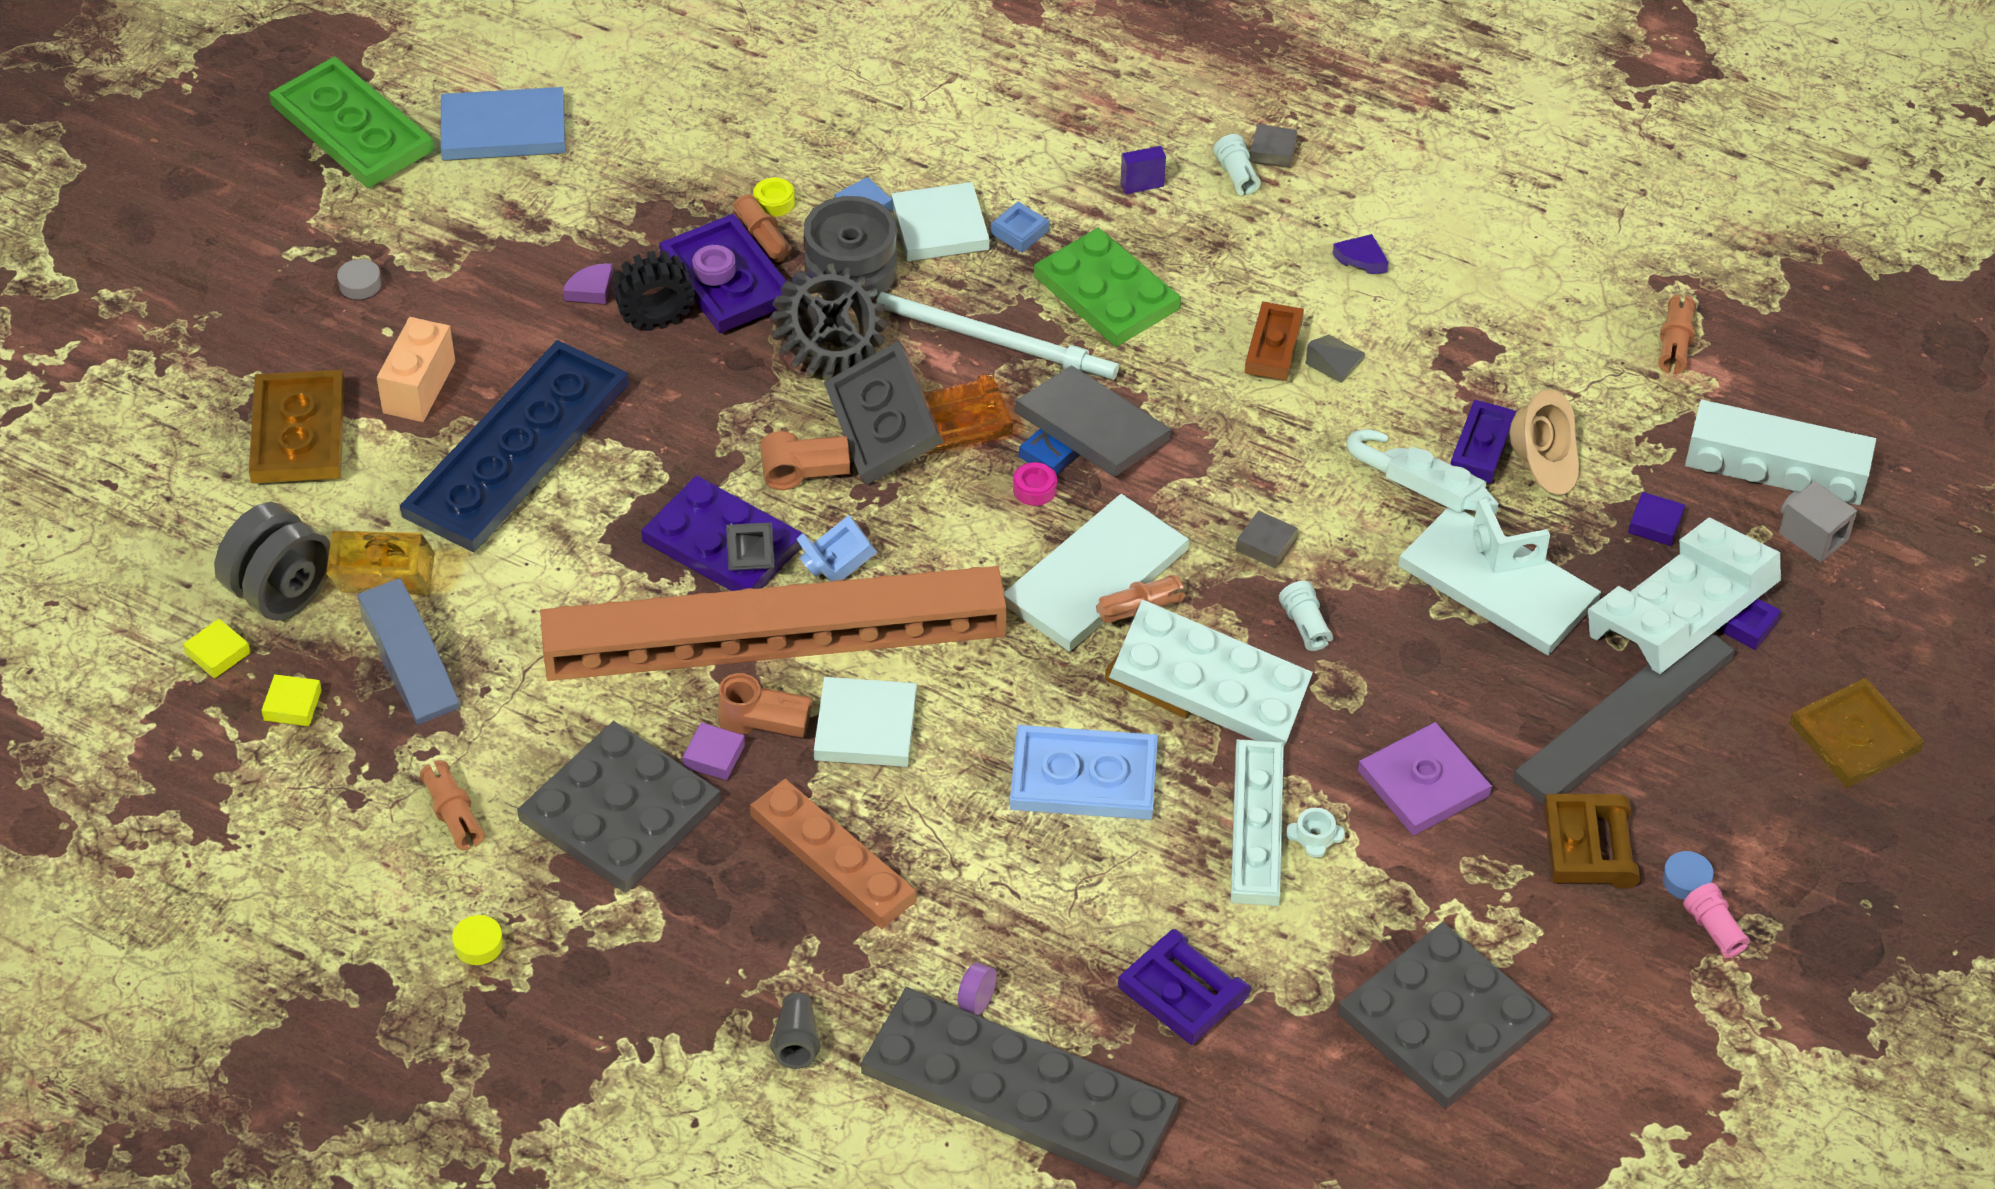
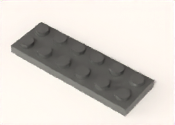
[861,987,1179,1188]

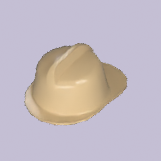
[1509,389,1579,495]

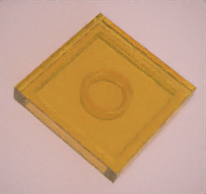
[1789,677,1925,788]

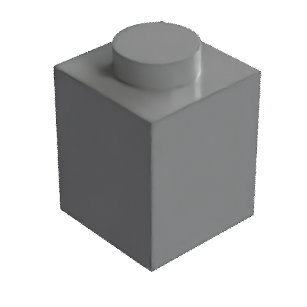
[1779,481,1857,563]

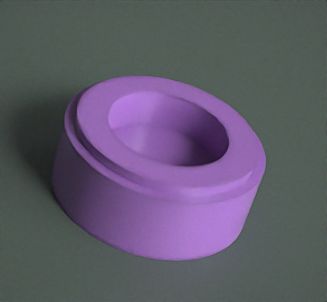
[692,245,736,286]
[957,962,997,1015]

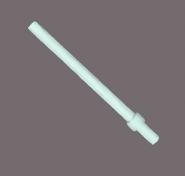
[877,292,1119,380]

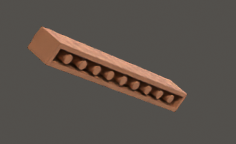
[540,566,1006,681]

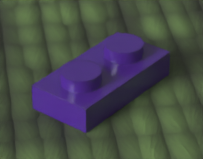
[1450,399,1517,483]

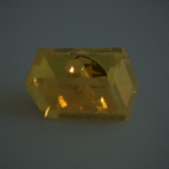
[326,531,435,595]

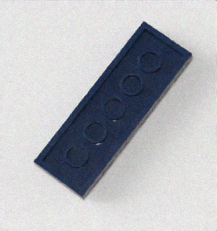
[400,340,629,553]

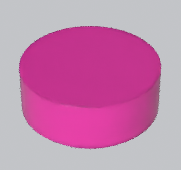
[1013,462,1057,506]

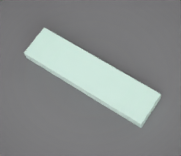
[1230,739,1284,906]

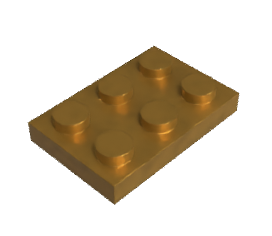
[249,370,345,483]

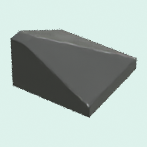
[1305,335,1365,383]
[726,522,774,571]

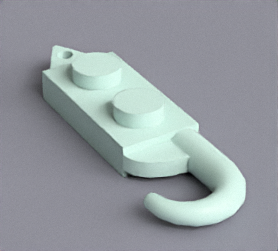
[1347,429,1499,514]

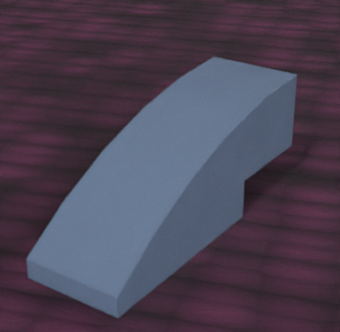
[357,578,460,725]

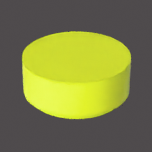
[753,177,795,217]
[452,915,503,965]

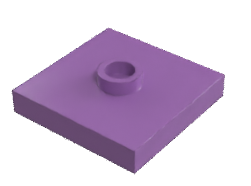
[1358,722,1492,836]

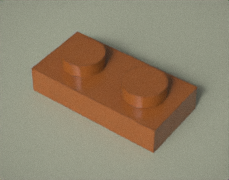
[1245,301,1304,381]

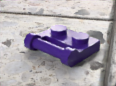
[1118,929,1251,1045]

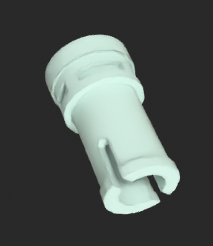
[1213,134,1261,196]
[1279,581,1333,651]

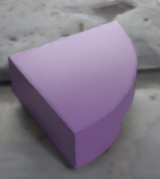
[563,263,613,304]

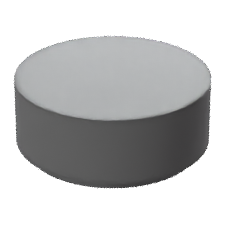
[337,259,382,300]

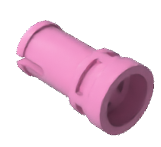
[1683,883,1750,958]

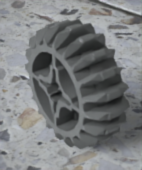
[770,263,887,380]

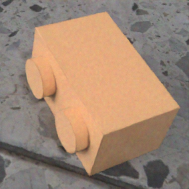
[377,317,455,422]

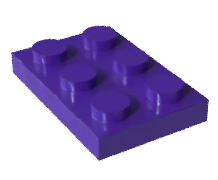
[659,213,786,334]
[641,475,803,591]

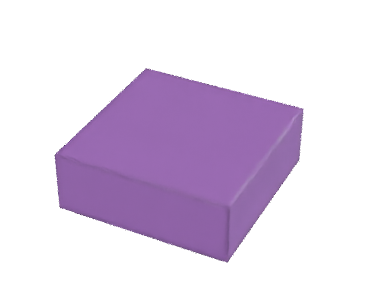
[682,722,745,780]

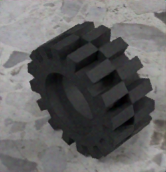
[612,251,695,331]

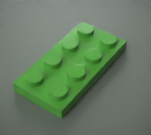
[269,56,434,188]

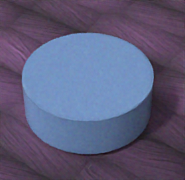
[1662,851,1714,900]

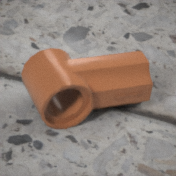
[760,431,850,490]
[718,673,812,738]

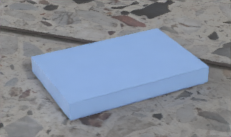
[1010,725,1158,820]

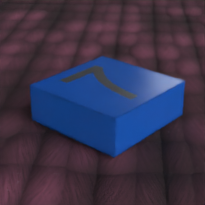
[1019,429,1079,475]

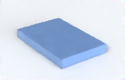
[441,87,566,160]

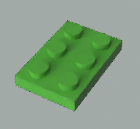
[1034,227,1181,347]

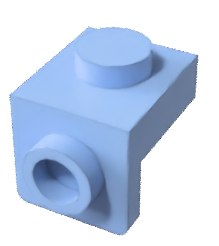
[796,515,877,582]

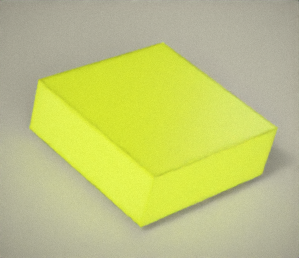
[183,619,251,679]
[261,674,322,726]

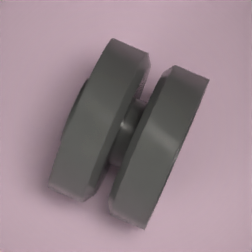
[803,196,897,301]
[214,502,334,621]

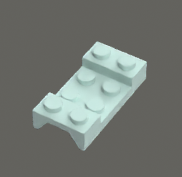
[1588,517,1781,674]

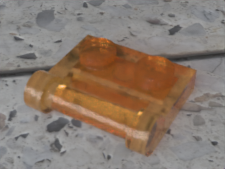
[924,373,1013,454]

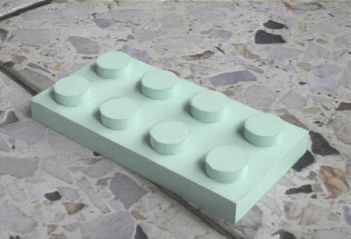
[1109,599,1313,747]

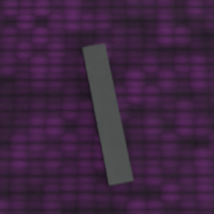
[1513,633,1735,805]

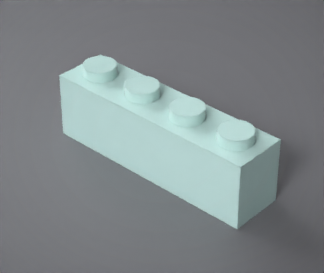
[1685,399,1876,506]

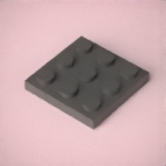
[517,720,721,893]
[1338,922,1551,1110]

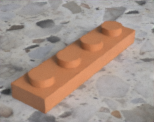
[750,779,917,929]

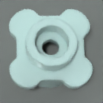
[1287,808,1344,858]

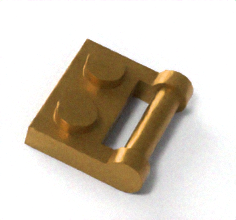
[1544,794,1640,889]

